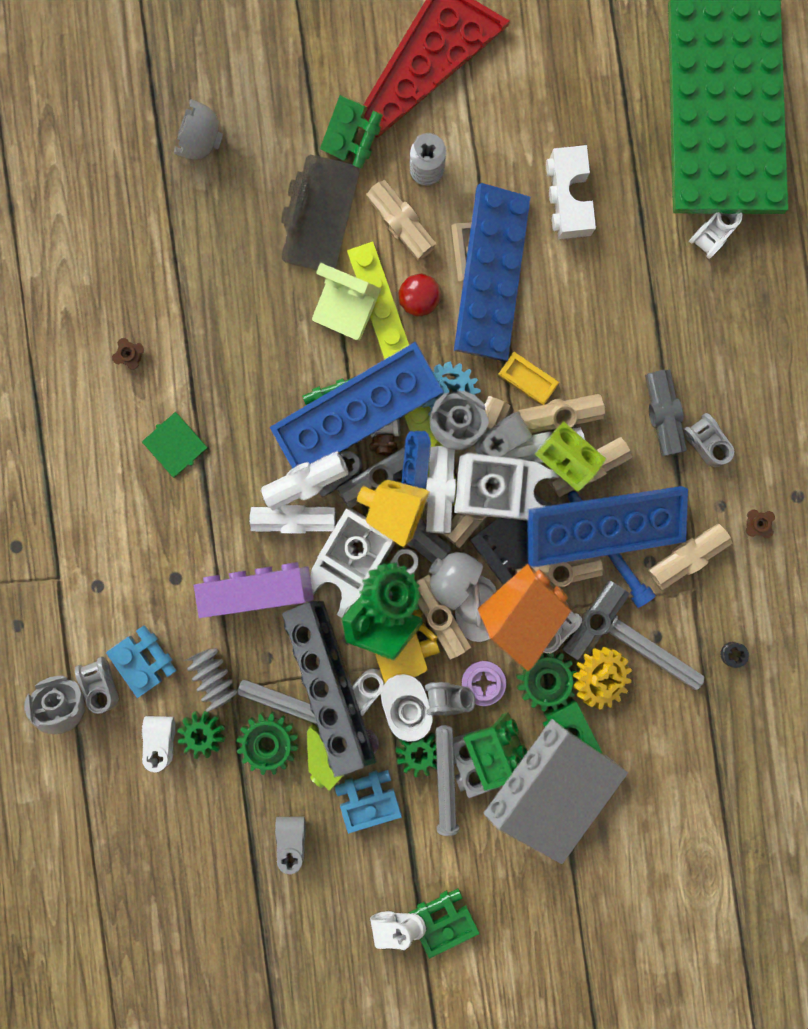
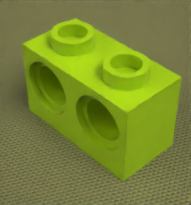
[535,421,606,492]

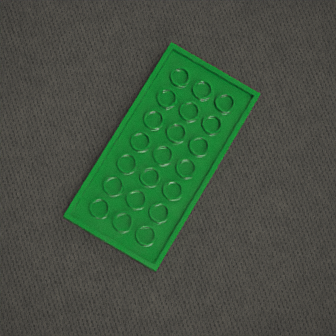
[668,0,788,214]

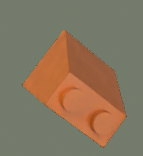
[477,564,571,671]

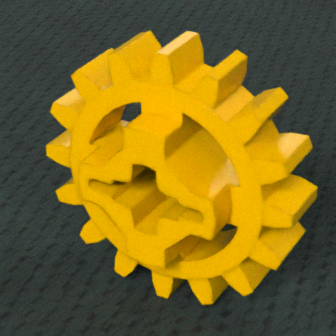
[573,647,632,709]

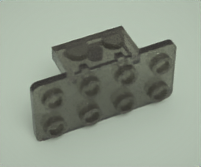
[281,155,360,270]

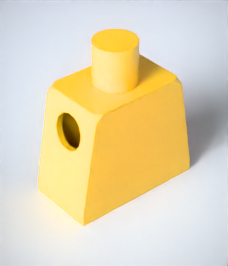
[357,480,430,547]
[375,633,440,683]

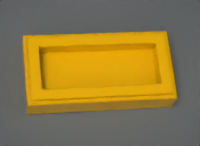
[498,352,560,405]

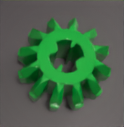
[177,710,226,759]
[395,733,437,778]

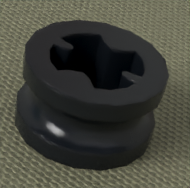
[720,642,749,668]

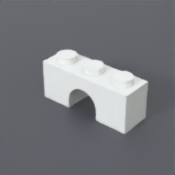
[546,145,596,239]

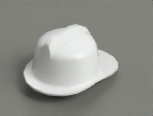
[455,576,497,642]
[381,674,433,741]

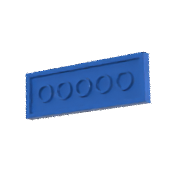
[454,183,531,361]
[270,342,445,469]
[528,486,688,568]

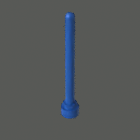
[568,491,656,608]

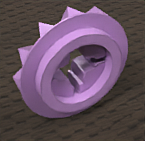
[461,661,506,706]

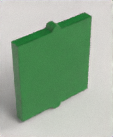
[142,411,208,478]

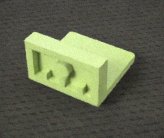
[312,263,381,340]

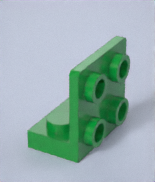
[341,595,423,660]
[464,712,528,791]

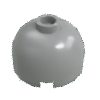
[174,99,223,160]
[430,391,488,450]
[429,552,483,610]
[24,676,85,735]

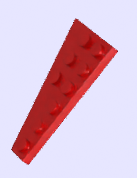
[360,0,510,138]

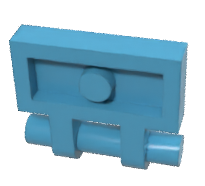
[105,625,177,698]
[335,770,402,833]

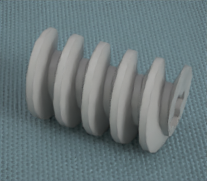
[410,133,446,186]
[183,648,237,712]

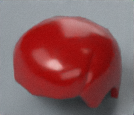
[398,273,441,317]

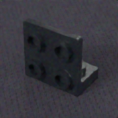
[469,518,528,585]

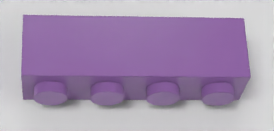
[194,562,314,618]

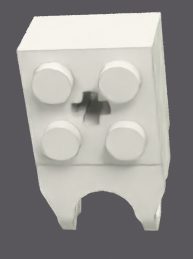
[454,453,559,520]
[310,509,396,618]

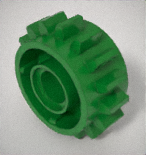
[359,563,421,626]
[516,652,577,711]
[237,712,299,775]

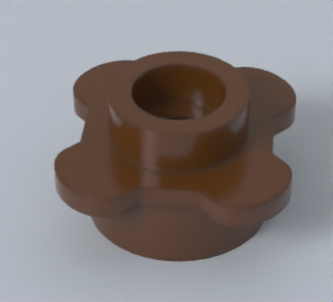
[112,338,144,370]
[369,435,398,456]
[746,509,775,538]

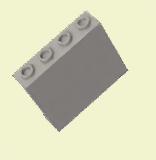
[484,719,628,864]

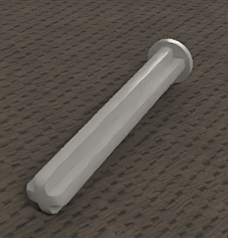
[605,615,704,690]
[237,680,338,725]
[436,725,459,836]

